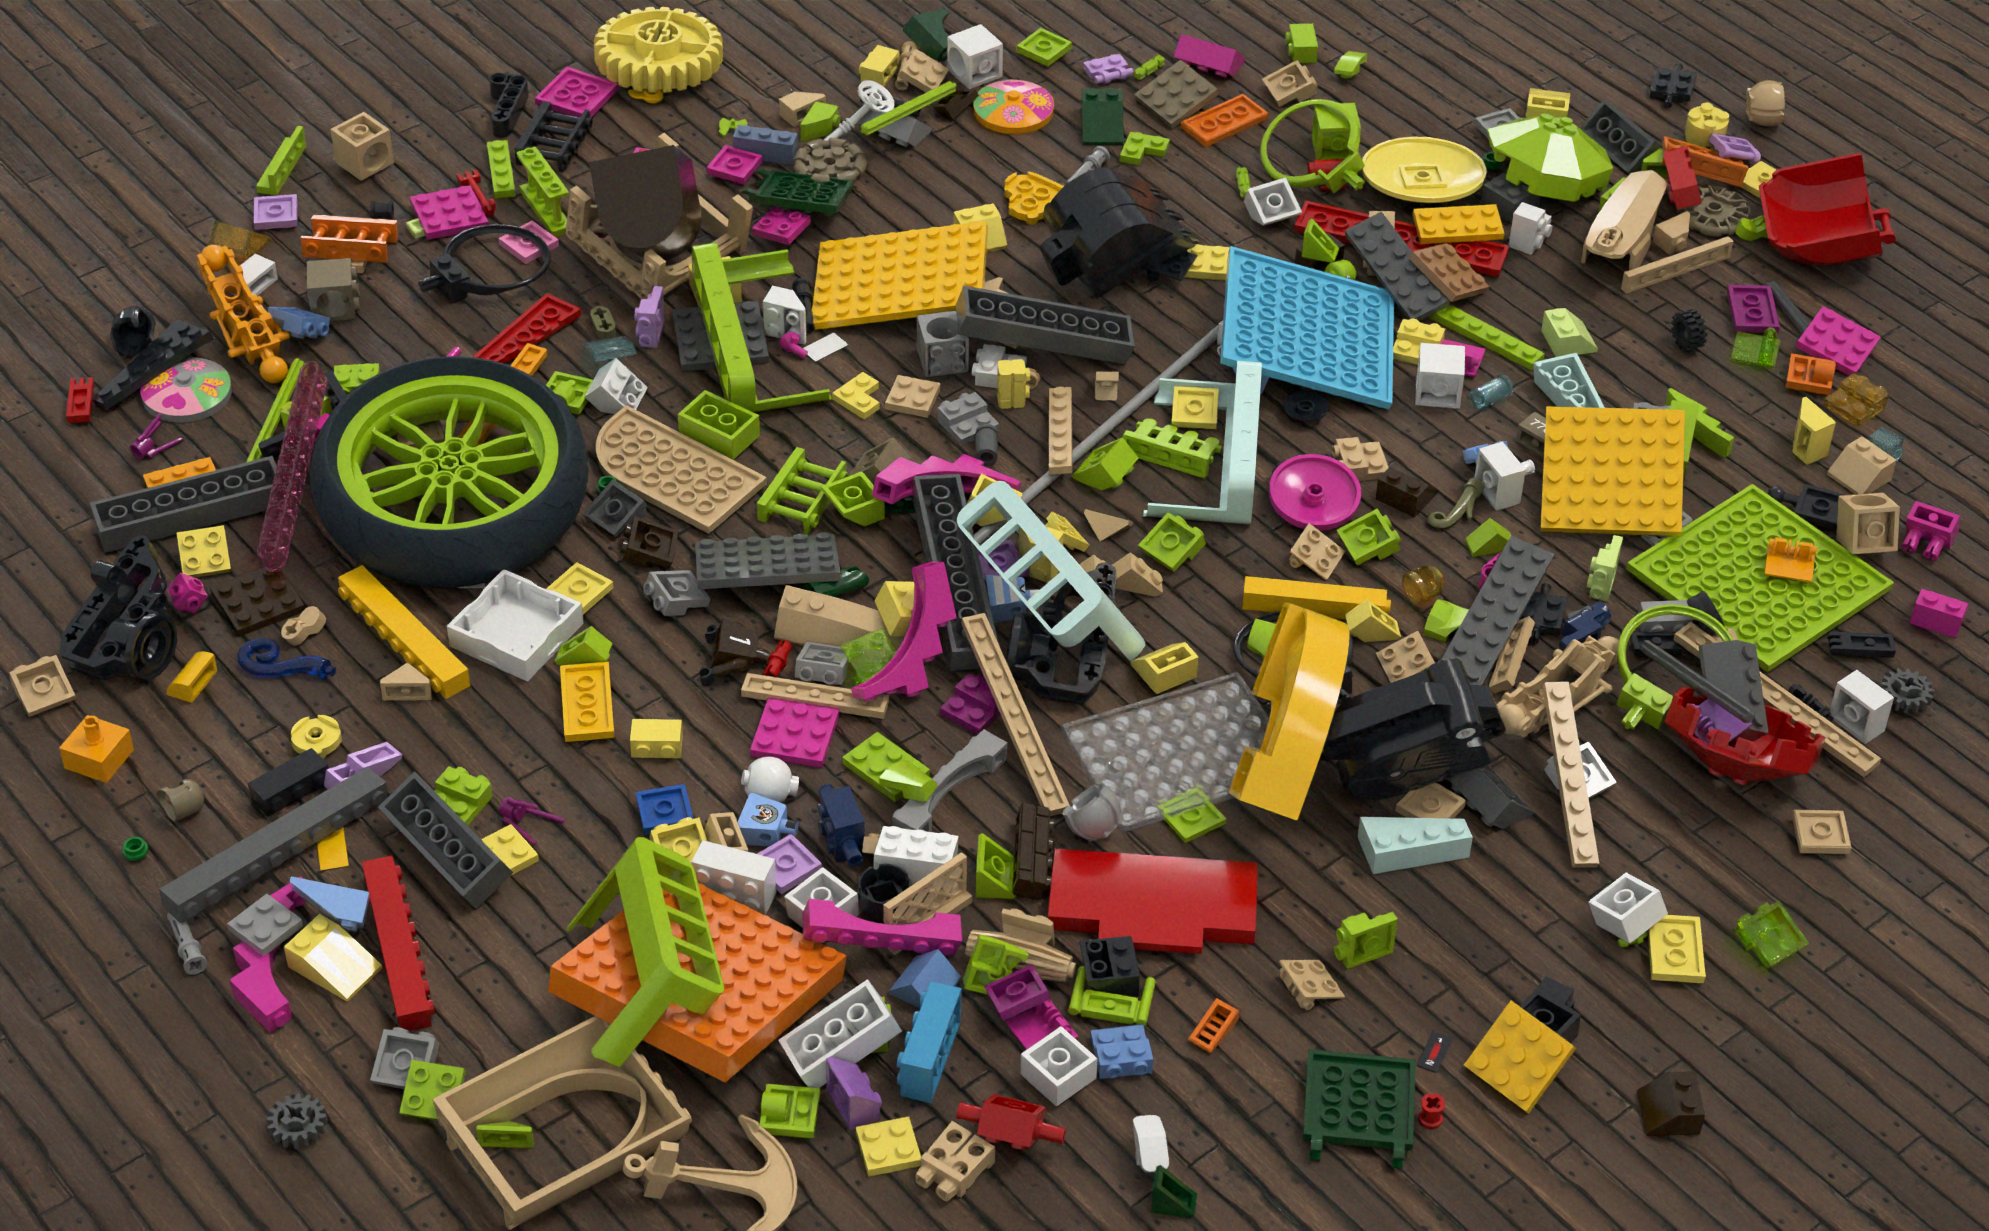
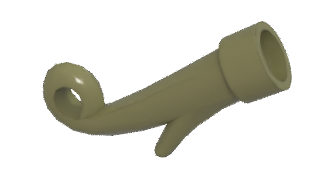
[1427,478,1484,529]

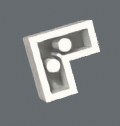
[1509,202,1553,255]

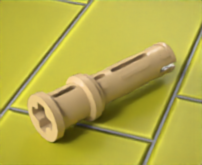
[895,41,920,90]

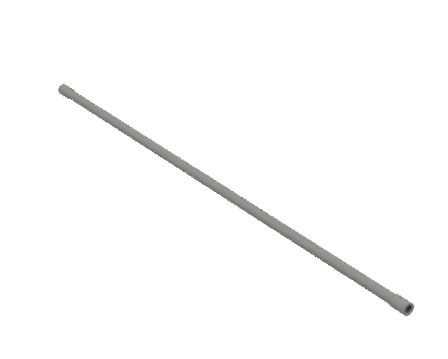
[974,325,1218,545]

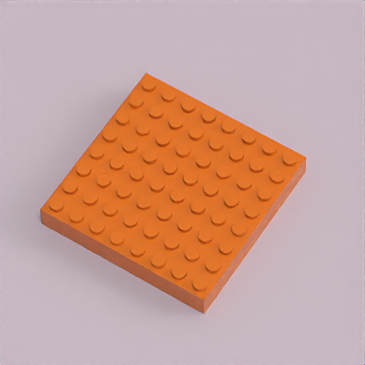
[548,883,847,1082]

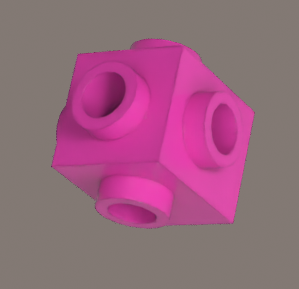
[166,572,208,614]

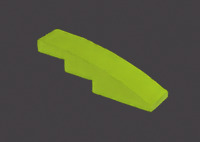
[1665,388,1734,458]

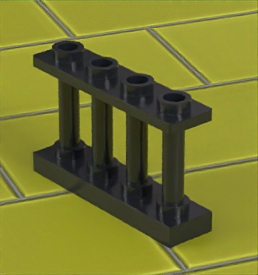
[514,101,593,172]

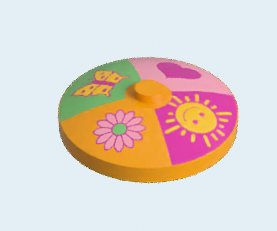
[973,80,1054,134]

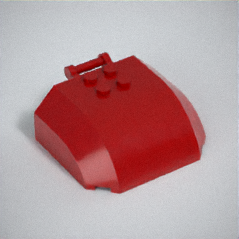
[1758,153,1896,266]

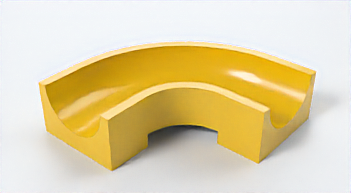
[1229,602,1349,820]

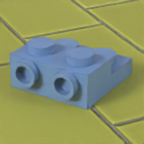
[267,307,330,338]
[1090,1024,1153,1079]

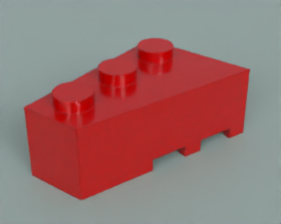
[1663,146,1702,210]

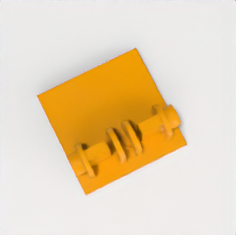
[1765,537,1817,583]

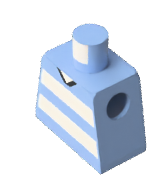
[986,575,1039,623]

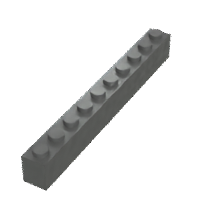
[159,766,388,923]

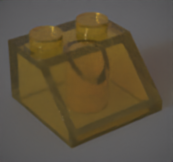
[208,221,271,261]

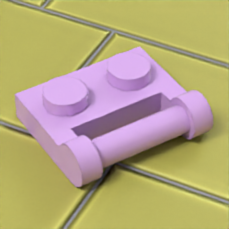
[1709,133,1761,164]

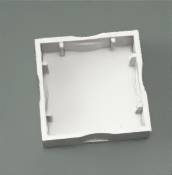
[447,569,584,682]

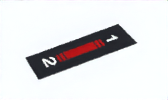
[1417,1031,1453,1072]

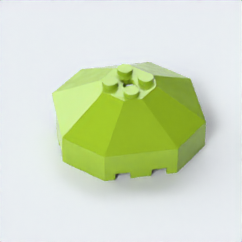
[1487,113,1613,202]

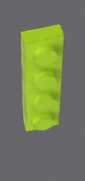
[487,140,516,198]

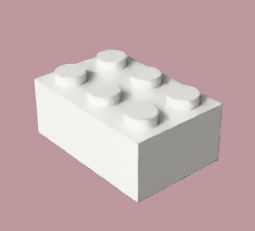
[874,826,958,889]
[691,840,776,915]

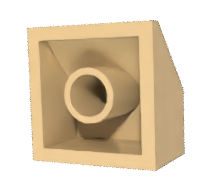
[1827,436,1897,495]

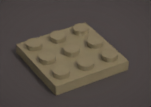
[1134,60,1219,129]

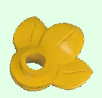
[628,89,663,104]

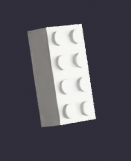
[779,979,902,1088]

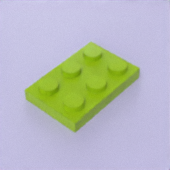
[842,732,930,802]

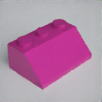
[1174,34,1245,78]

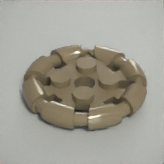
[792,138,867,184]
[1676,186,1752,237]

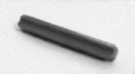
[1766,281,1810,334]

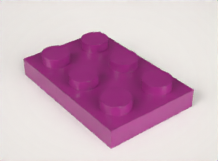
[1726,285,1780,334]

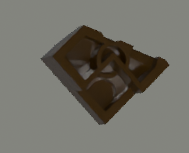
[934,83,979,119]

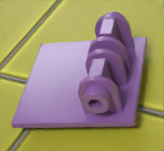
[1692,698,1752,743]

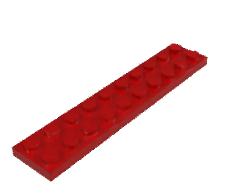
[1294,201,1510,277]

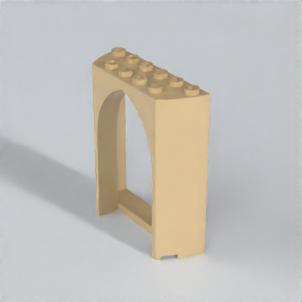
[433,1016,692,1230]

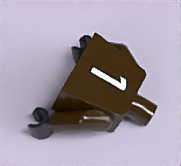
[700,618,769,686]

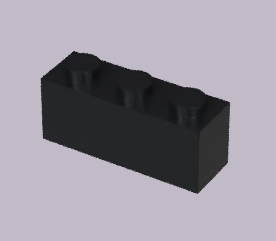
[248,748,329,817]

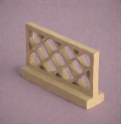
[884,852,972,955]

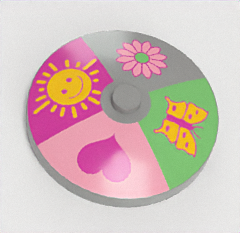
[140,358,232,423]

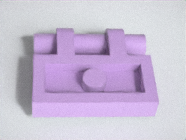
[1083,54,1134,84]

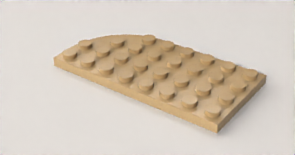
[596,405,767,534]

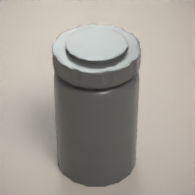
[975,424,998,466]

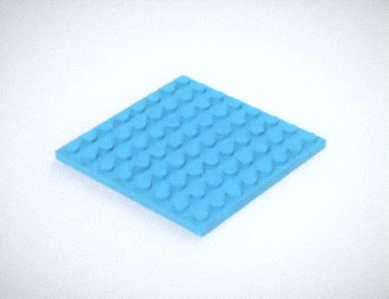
[1220,246,1394,410]

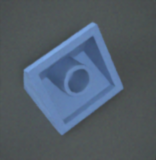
[889,949,961,1008]

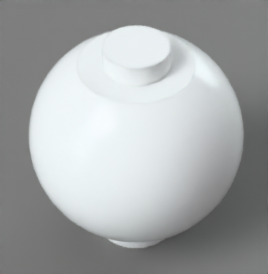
[741,757,799,803]

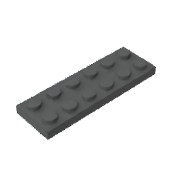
[1345,212,1449,321]

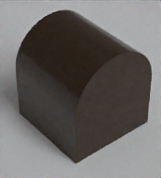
[589,145,701,260]

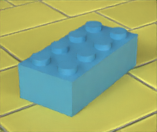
[897,982,961,1104]

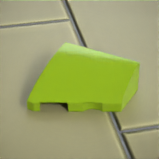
[963,934,1029,994]

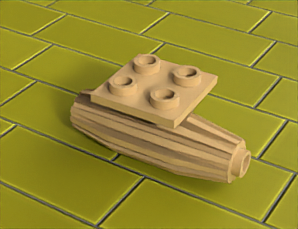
[965,908,1077,982]

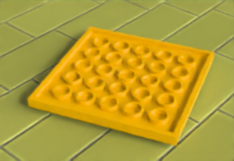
[1541,406,1685,536]

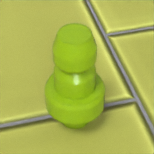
[1618,931,1648,947]

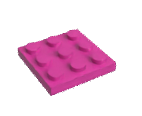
[535,67,619,117]
[410,185,489,240]
[1795,306,1881,378]
[750,698,840,768]

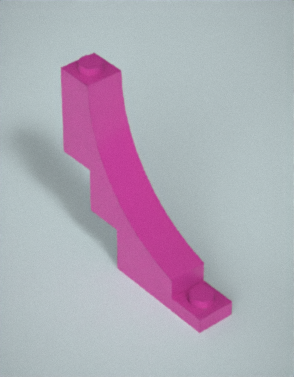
[230,876,306,1033]

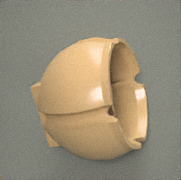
[1746,80,1785,127]

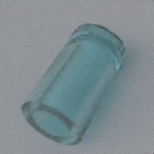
[1470,375,1513,409]

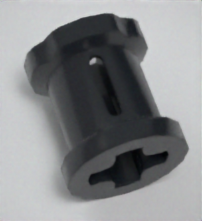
[370,201,394,220]

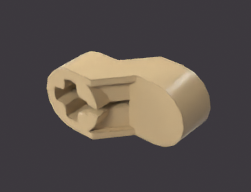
[281,606,326,646]

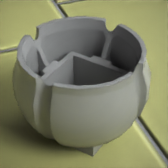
[1062,783,1124,842]

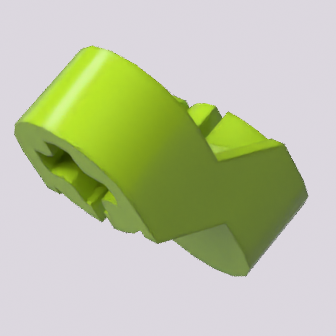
[1735,215,1768,241]

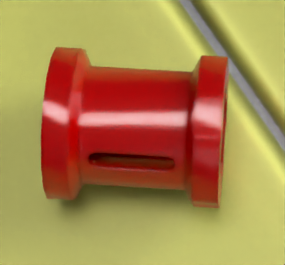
[1418,1093,1445,1129]

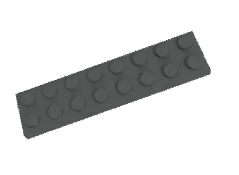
[1442,536,1554,685]

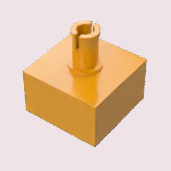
[59,715,134,783]

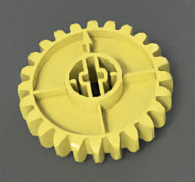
[594,7,723,93]

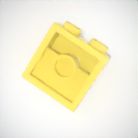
[1393,319,1445,365]
[650,817,707,863]

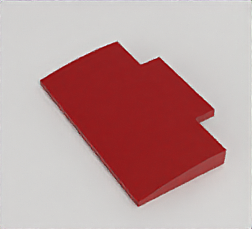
[1048,848,1258,954]

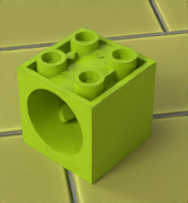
[1311,103,1361,160]

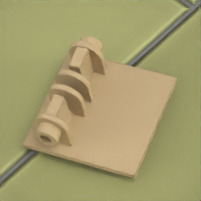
[1290,523,1346,580]
[1376,631,1435,683]
[1279,960,1345,1010]

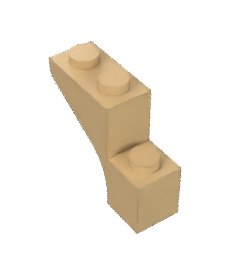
[1079,552,1163,597]

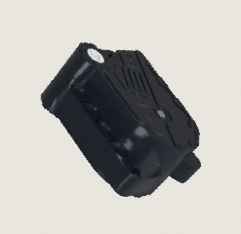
[1323,658,1506,800]

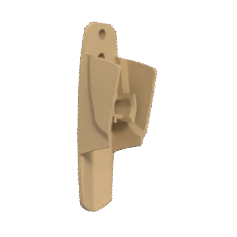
[1581,170,1668,270]

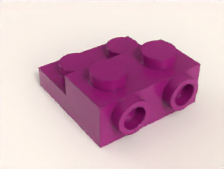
[940,673,1001,735]
[984,964,1051,1021]

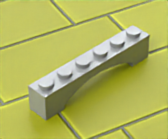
[892,729,1007,832]

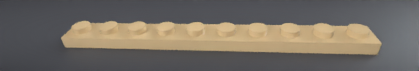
[961,613,1070,816]
[1674,622,1881,777]

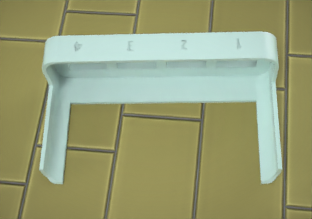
[1143,361,1262,525]
[957,481,1145,662]

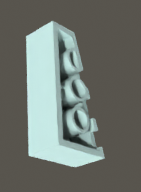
[1534,353,1605,408]
[1358,817,1473,874]

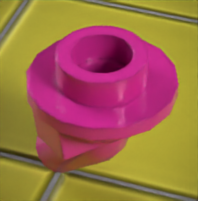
[779,332,808,359]

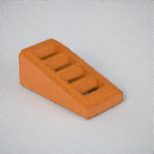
[1188,998,1239,1054]

